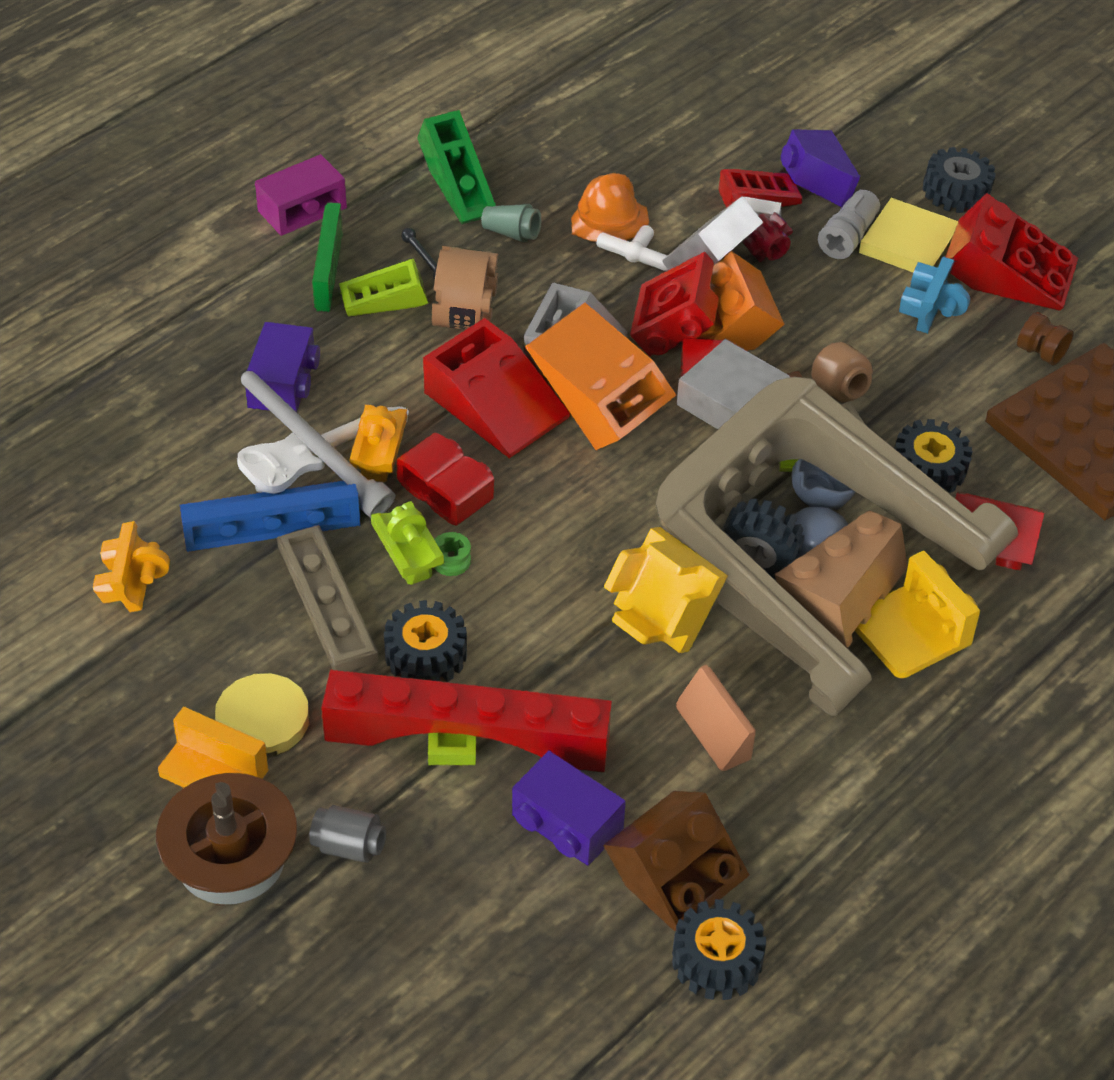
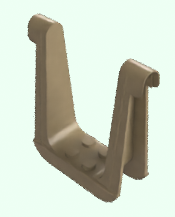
[656,377,1018,716]

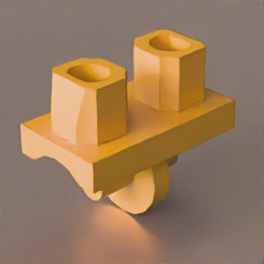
[350,404,407,482]
[93,521,170,612]

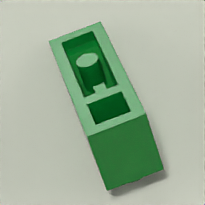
[417,110,496,224]

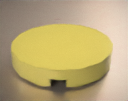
[215,673,309,755]

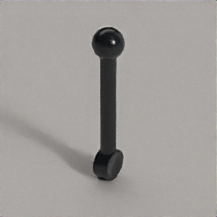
[401,228,437,281]

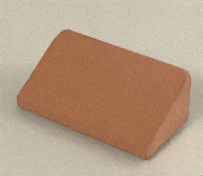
[676,664,756,771]

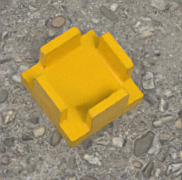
[604,527,728,653]

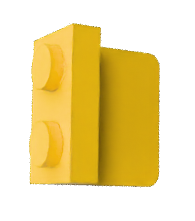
[855,550,980,678]

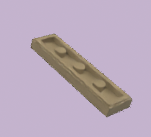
[277,525,379,671]

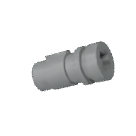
[818,190,880,259]

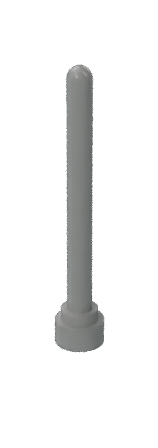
[241,371,395,518]

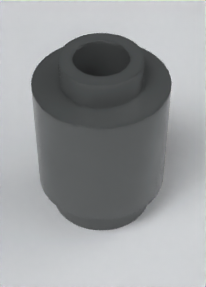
[310,805,386,863]

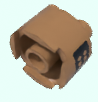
[432,246,498,330]

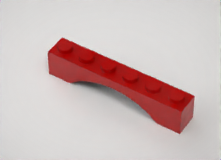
[321,670,612,772]

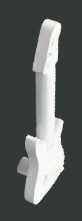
[237,406,409,494]

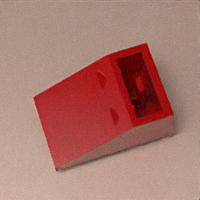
[946,193,1078,311]
[423,318,570,459]

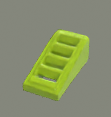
[339,259,429,316]

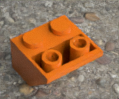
[695,251,785,351]

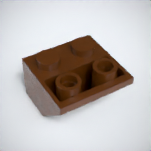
[603,791,750,931]

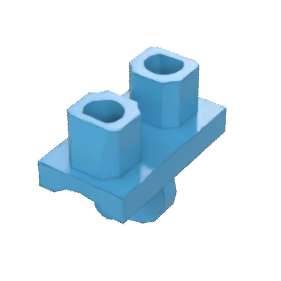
[899,257,970,334]

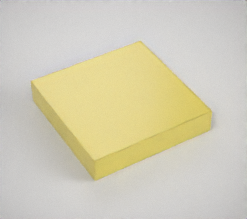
[859,198,958,273]

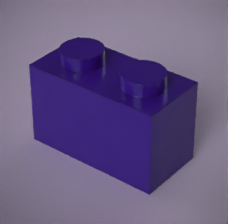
[245,322,320,412]
[512,751,626,866]

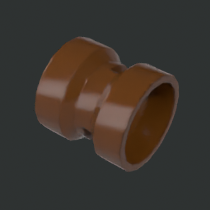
[1017,312,1074,366]

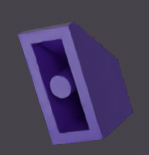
[780,129,860,207]

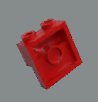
[630,251,719,357]

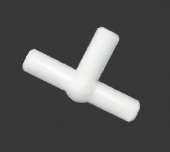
[596,225,668,271]

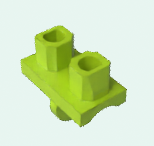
[371,501,444,585]

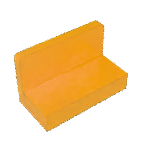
[158,706,269,788]

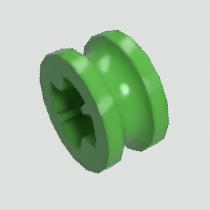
[434,532,471,576]

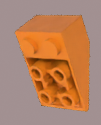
[525,302,676,450]

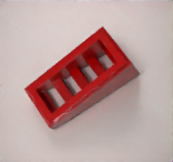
[719,169,802,208]

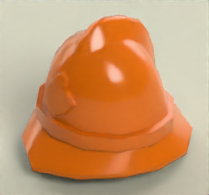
[571,173,649,242]

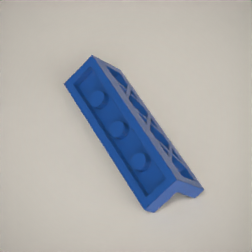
[180,481,360,552]

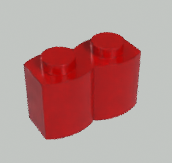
[397,433,494,526]

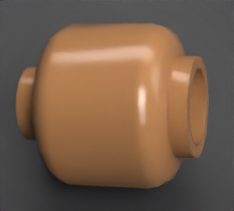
[811,342,873,403]

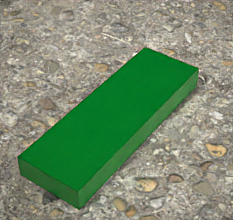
[312,203,343,312]

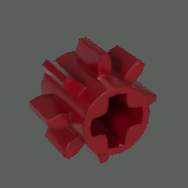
[742,212,793,262]

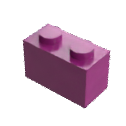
[255,154,347,236]

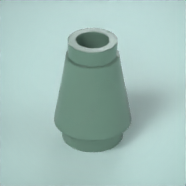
[481,204,542,242]

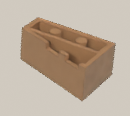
[775,510,908,648]

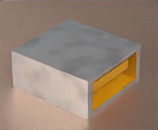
[662,196,763,270]
[677,339,790,429]

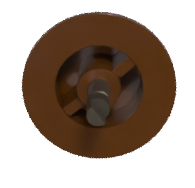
[156,773,297,905]

